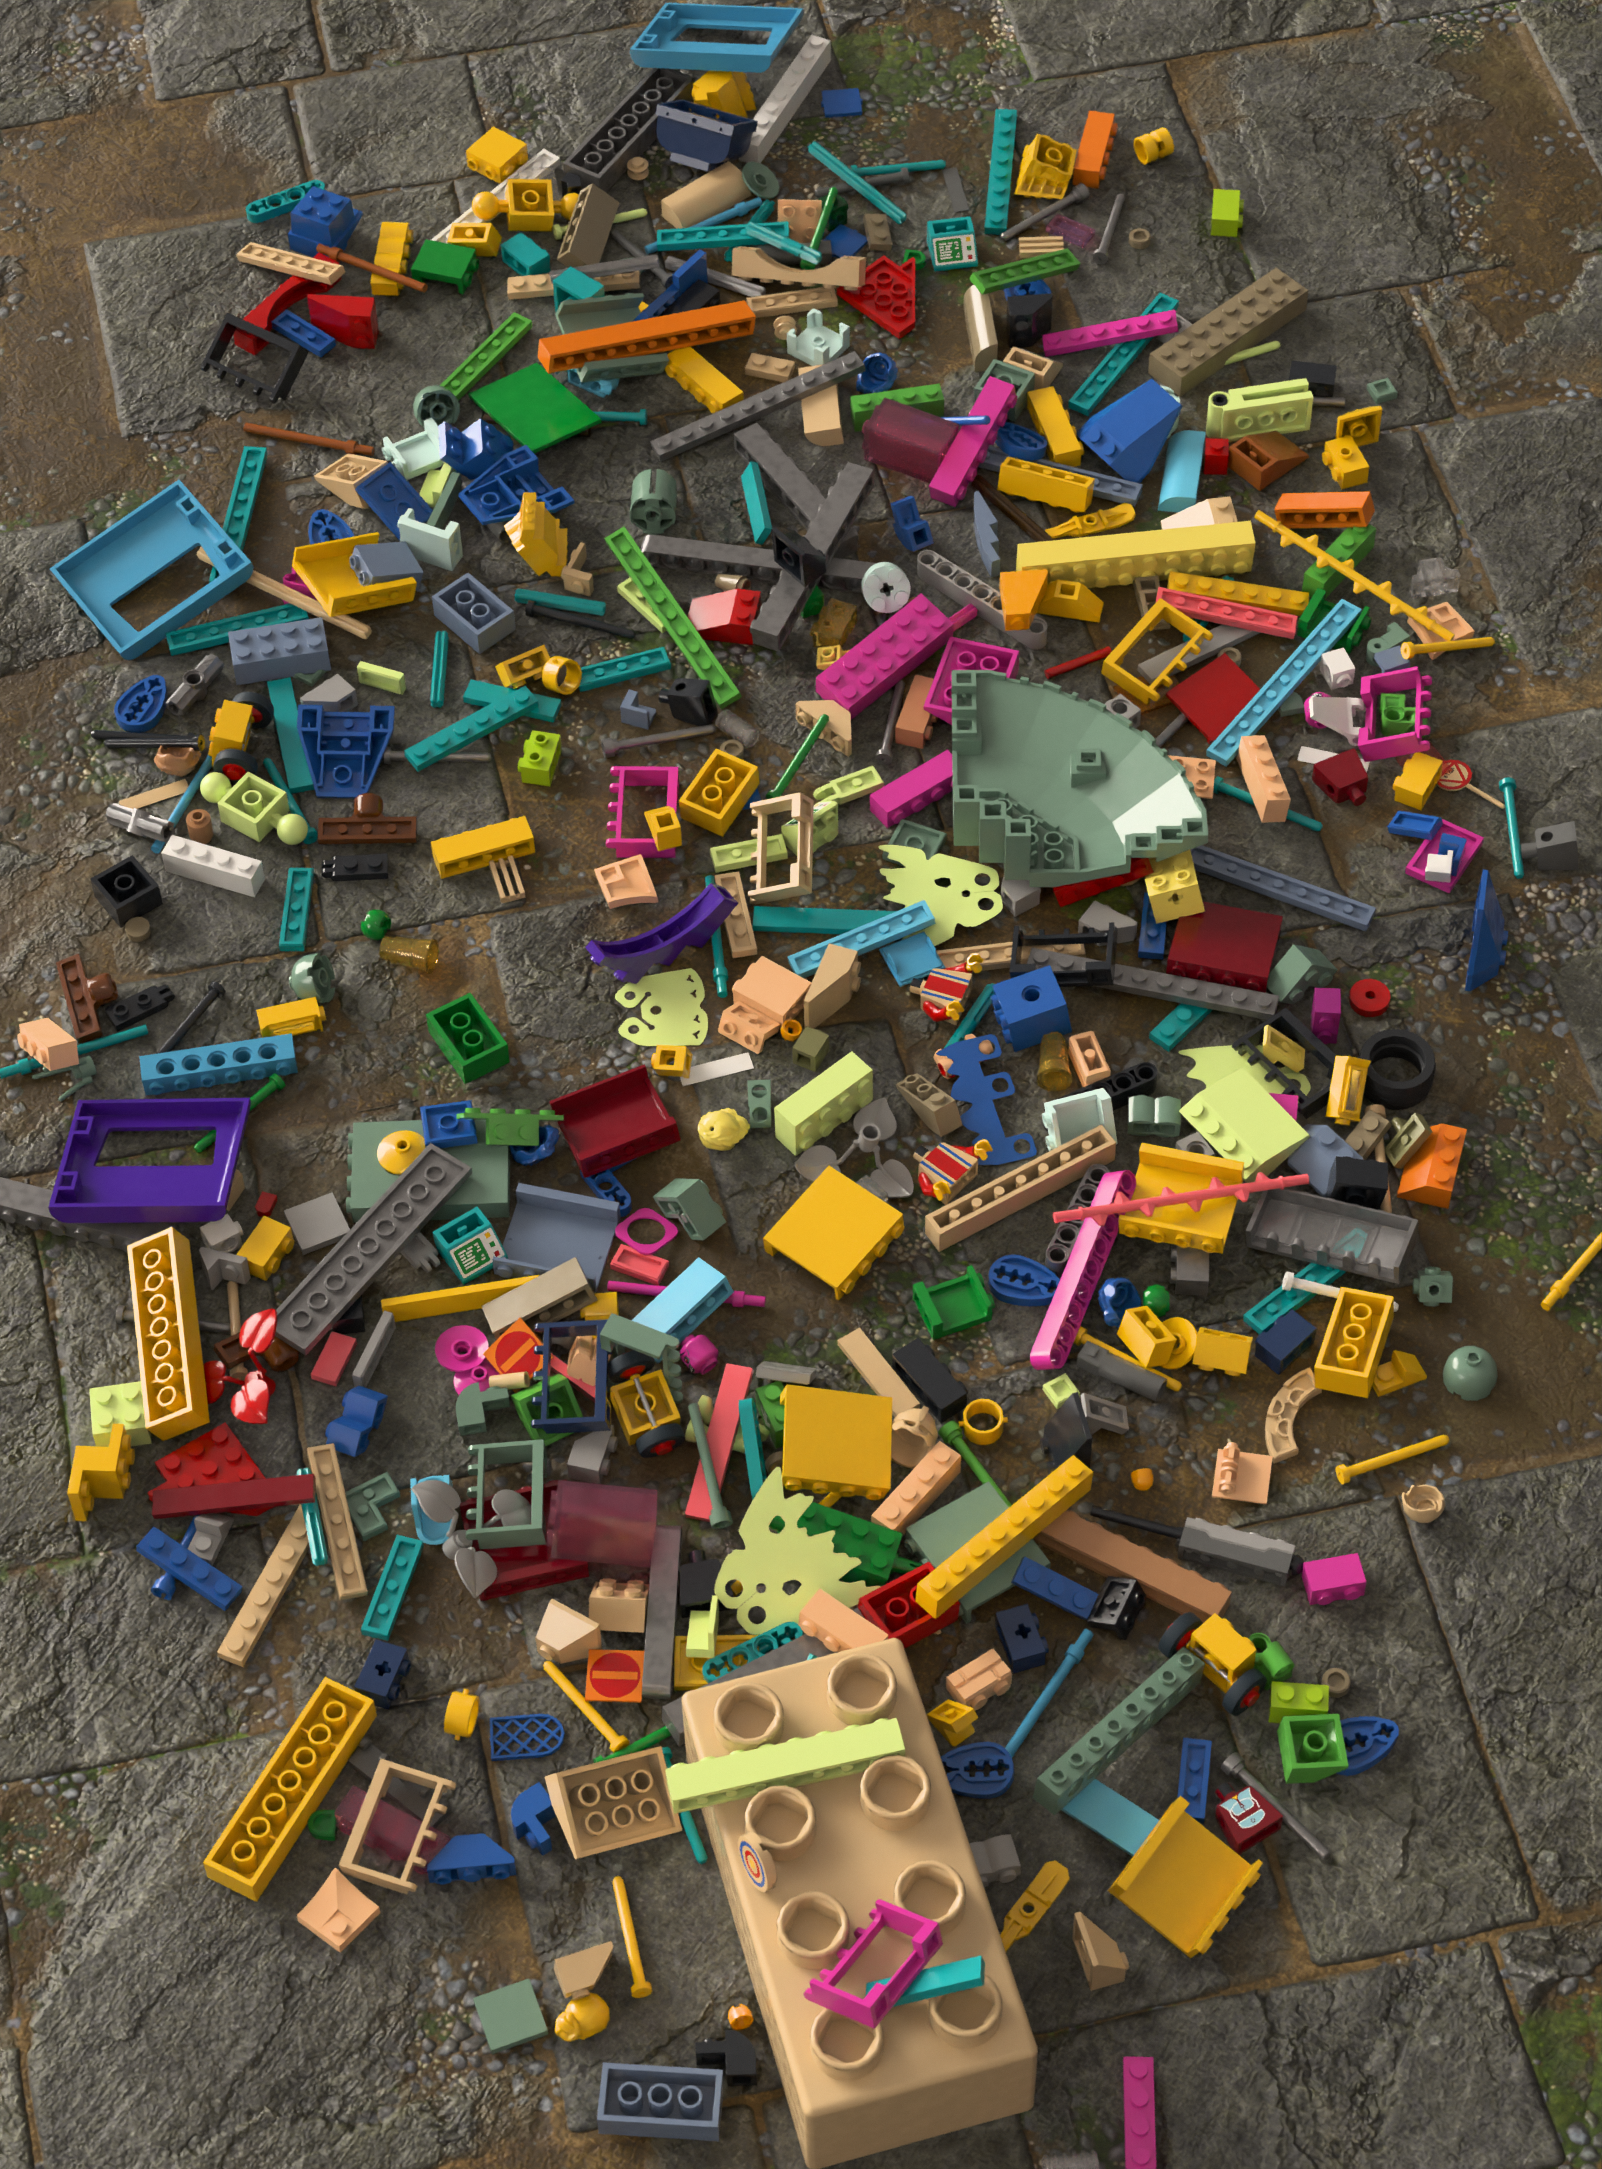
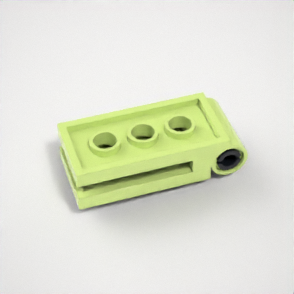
[1206,378,1313,442]

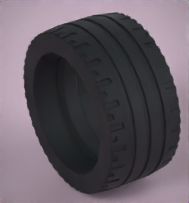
[1358,1029,1436,1110]

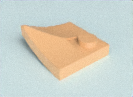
[1407,602,1475,660]
[594,854,658,909]
[297,1868,380,1953]

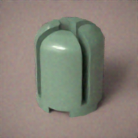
[629,469,677,535]

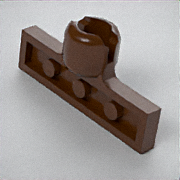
[318,793,417,844]
[56,954,118,1044]
[214,1332,299,1373]

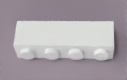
[161,835,265,897]

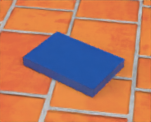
[355,462,433,541]

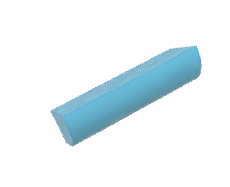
[1158,430,1206,513]
[632,1257,734,1364]
[1061,1779,1159,1857]

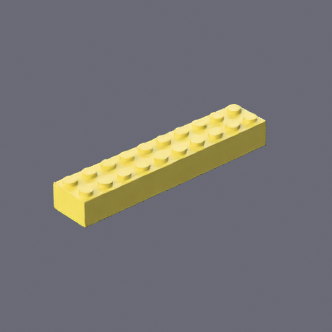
[1016,521,1255,588]

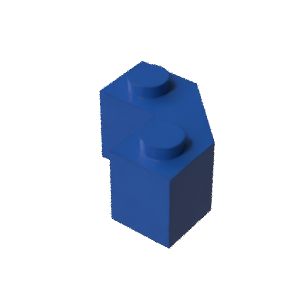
[325,1386,388,1457]

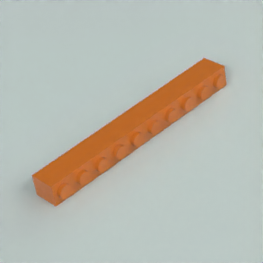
[538,300,756,374]

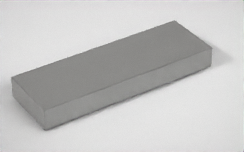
[352,1311,396,1388]

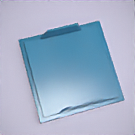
[879,931,945,987]

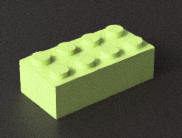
[774,1051,873,1156]

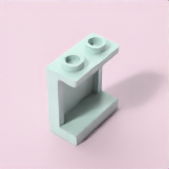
[382,417,444,480]
[398,508,463,571]
[1042,1088,1118,1151]

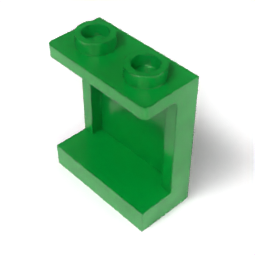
[411,239,479,294]
[1297,588,1372,654]
[913,1265,995,1340]

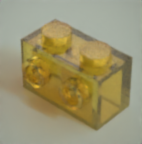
[810,598,857,649]

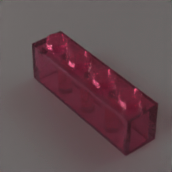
[334,1785,451,1874]

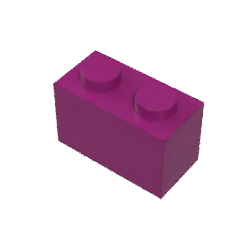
[1311,988,1341,1044]

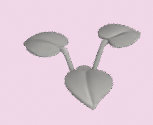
[795,1097,914,1198]
[411,1480,532,1598]

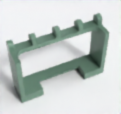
[600,1313,683,1404]
[466,1439,547,1549]

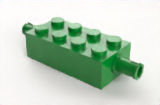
[769,1502,922,1587]

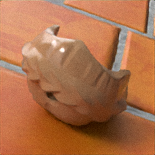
[154,745,202,777]

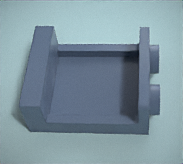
[349,541,424,590]

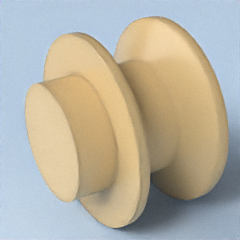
[627,157,649,180]
[773,316,797,340]

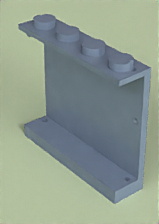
[492,1183,621,1293]

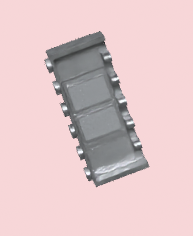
[1246,1188,1419,1284]

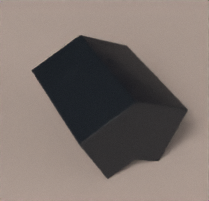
[561,172,581,198]

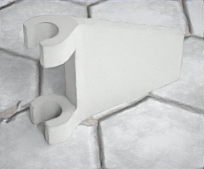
[1309,697,1364,746]

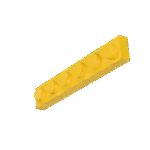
[1167,571,1309,616]

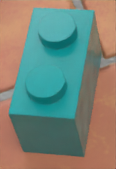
[501,232,551,276]

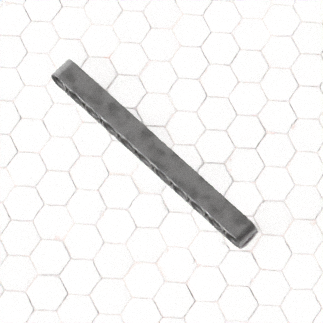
[640,535,889,593]

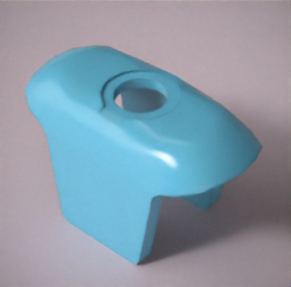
[410,1475,453,1545]

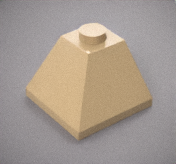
[536,1599,602,1664]
[1072,1912,1129,1991]
[554,1941,613,2000]

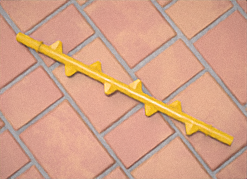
[1254,510,1455,641]

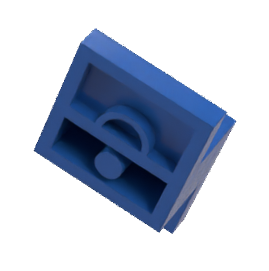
[438,418,513,480]

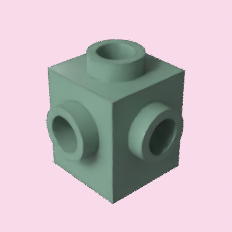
[1412,1267,1453,1306]

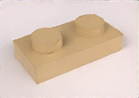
[745,353,795,382]

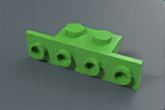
[457,1108,564,1146]

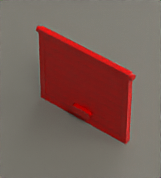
[1165,653,1260,744]

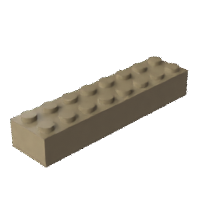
[1148,268,1308,397]

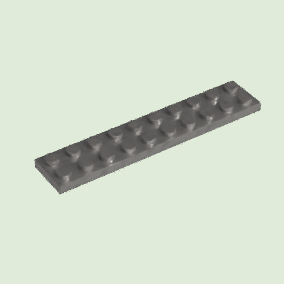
[275,1143,472,1355]

